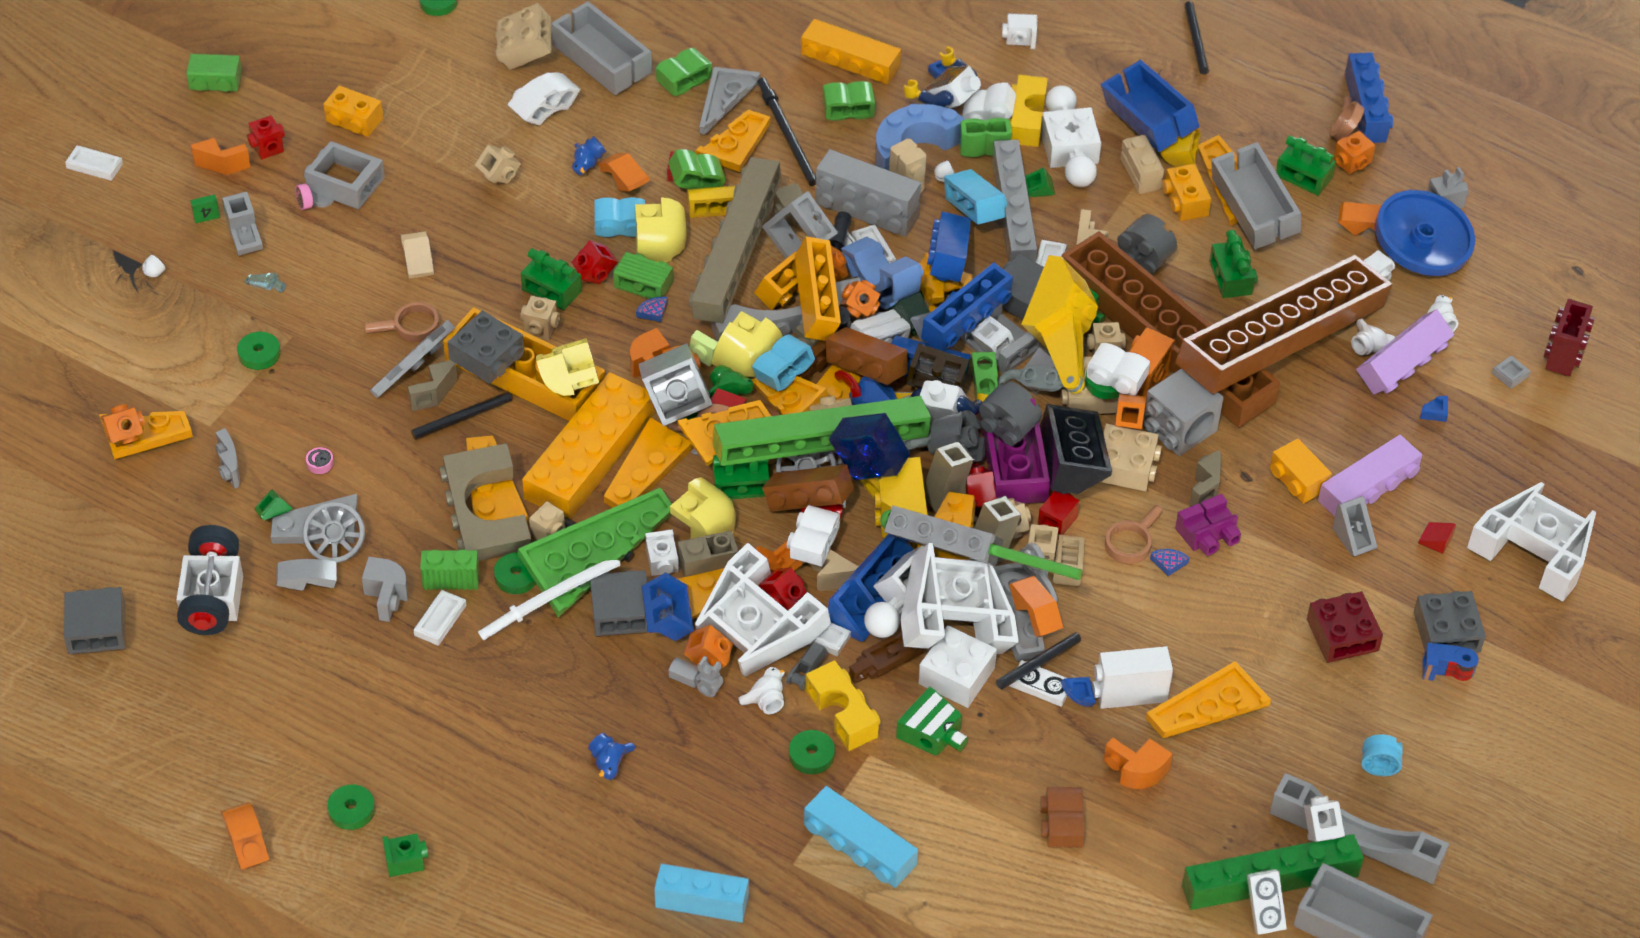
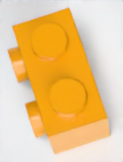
[323,85,383,137]
[1162,164,1211,221]
[754,251,799,310]
[1270,439,1332,504]

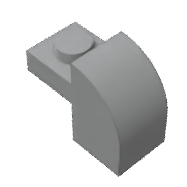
[222,192,263,256]
[362,557,408,622]

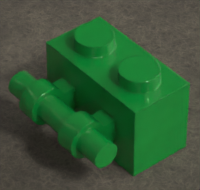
[1276,135,1336,196]
[1209,230,1257,299]
[521,248,582,311]
[712,455,769,499]

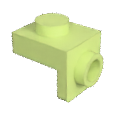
[689,330,718,367]

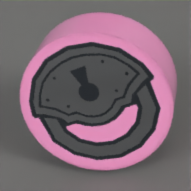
[295,183,313,210]
[306,447,334,474]

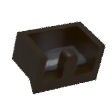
[906,344,969,388]

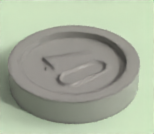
[311,191,334,207]

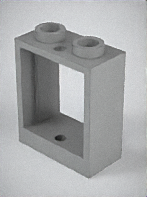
[304,141,384,209]
[762,191,838,259]

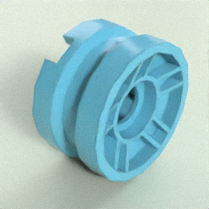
[1361,734,1403,776]

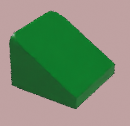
[1025,167,1055,197]
[254,489,293,520]

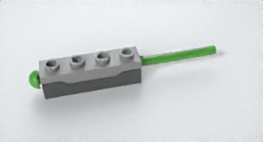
[880,506,1083,580]

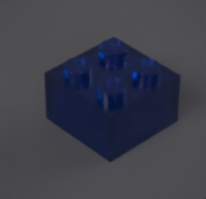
[829,413,910,480]

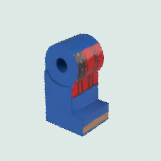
[1422,642,1479,681]

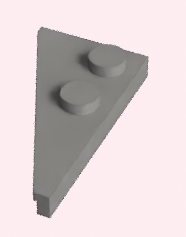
[699,67,760,134]
[370,320,455,398]

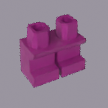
[1175,494,1241,556]

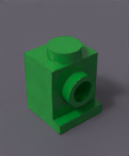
[382,833,428,877]

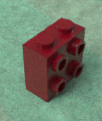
[1543,299,1595,377]
[1307,591,1383,663]

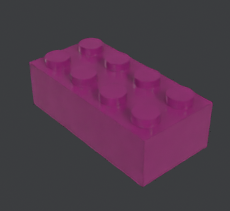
[980,398,1050,503]

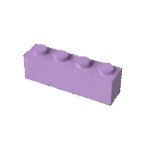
[1356,309,1455,395]
[1318,435,1422,516]

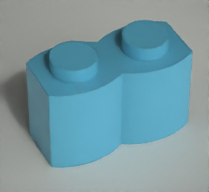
[594,197,645,237]
[752,334,815,391]

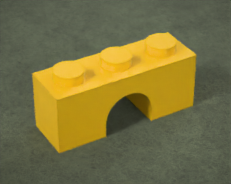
[1009,75,1048,147]
[805,660,880,751]

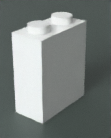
[1092,646,1173,709]

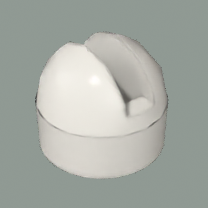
[934,160,954,182]
[142,255,166,277]

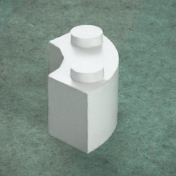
[508,72,581,125]

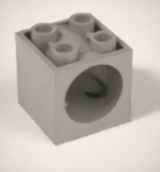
[638,343,712,426]
[1143,369,1223,457]

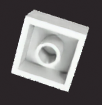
[919,625,997,708]

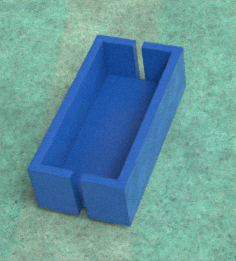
[1100,59,1200,152]

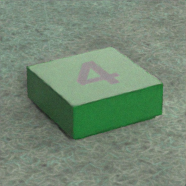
[190,194,220,224]

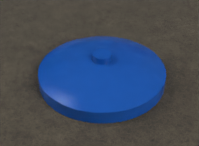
[1375,190,1475,276]

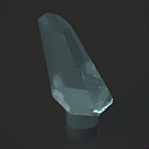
[244,273,286,292]

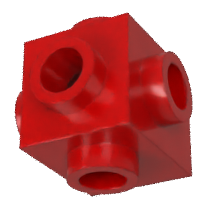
[247,115,285,160]
[571,240,618,285]
[759,567,807,611]

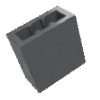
[1002,254,1044,320]
[448,310,524,384]
[590,570,648,636]
[64,587,126,654]
[1413,591,1486,653]

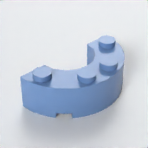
[875,104,966,170]
[841,237,924,309]

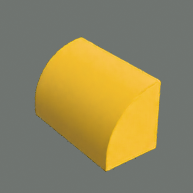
[1161,128,1201,167]
[687,186,735,218]

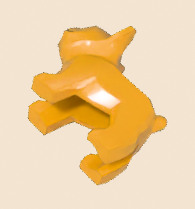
[919,253,973,312]

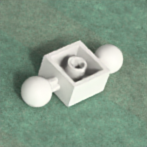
[1041,85,1101,187]
[864,545,924,638]

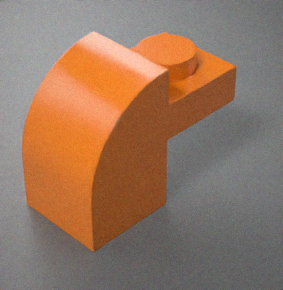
[630,328,670,378]
[1115,393,1146,430]
[1103,738,1173,789]
[220,802,270,870]

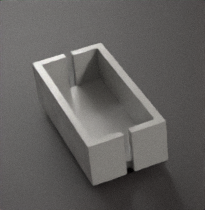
[551,1,652,95]
[1212,142,1301,250]
[815,149,921,237]
[1294,863,1433,938]

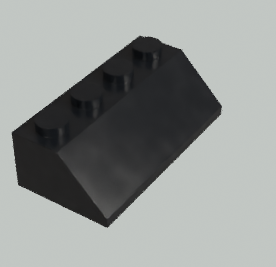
[1040,404,1112,494]

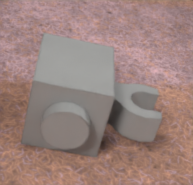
[1427,167,1469,208]

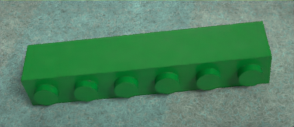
[1182,834,1364,910]

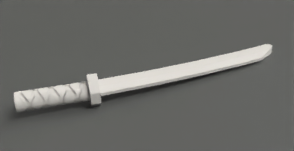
[478,560,621,641]

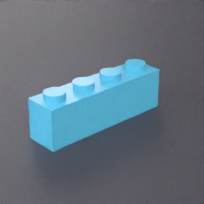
[804,786,918,888]

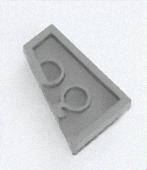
[271,494,358,544]

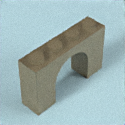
[924,442,1021,563]
[439,443,531,561]

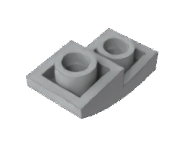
[215,428,240,489]
[276,559,337,591]

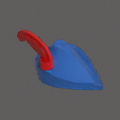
[835,370,897,405]

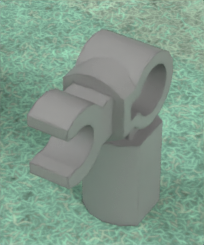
[669,656,724,697]

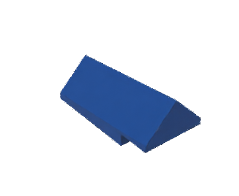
[828,534,914,642]

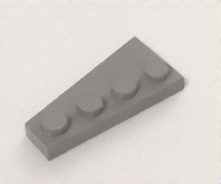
[993,563,1045,661]

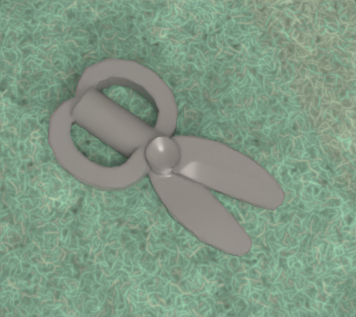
[1020,542,1058,602]

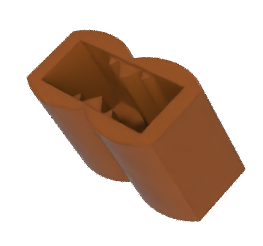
[1040,787,1084,847]

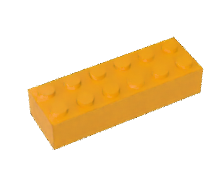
[443,307,605,421]
[522,372,655,519]

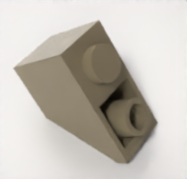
[678,530,739,577]

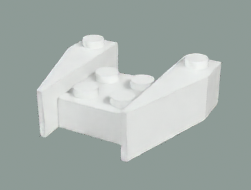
[1467,482,1596,602]
[695,543,831,677]
[901,543,1019,654]

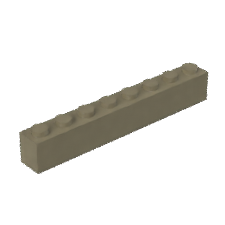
[689,157,781,323]

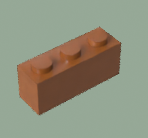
[826,327,907,385]
[762,464,855,512]

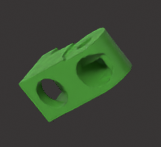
[970,352,998,400]

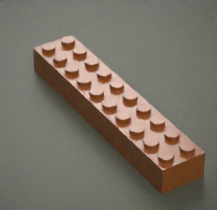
[1061,231,1280,428]
[1175,255,1392,394]

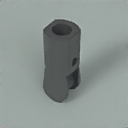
[786,642,828,691]

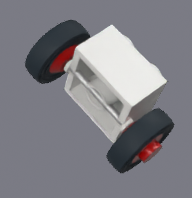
[177,525,243,635]

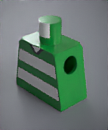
[896,686,969,755]

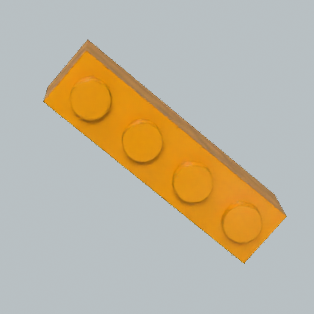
[801,19,901,85]
[795,236,841,341]

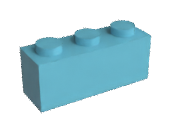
[944,169,1007,224]
[655,864,749,923]

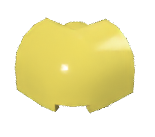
[635,197,687,262]
[711,311,783,377]
[536,338,599,395]
[670,477,736,539]

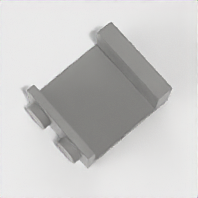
[961,304,1042,373]

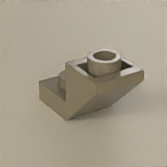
[408,360,457,411]
[1189,450,1221,506]

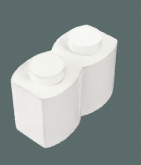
[962,83,1016,121]
[1087,343,1150,395]
[787,505,840,567]

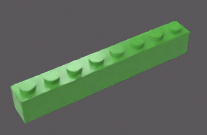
[712,396,931,466]

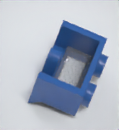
[642,572,694,641]

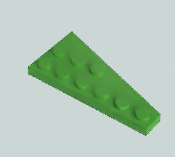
[517,487,672,618]

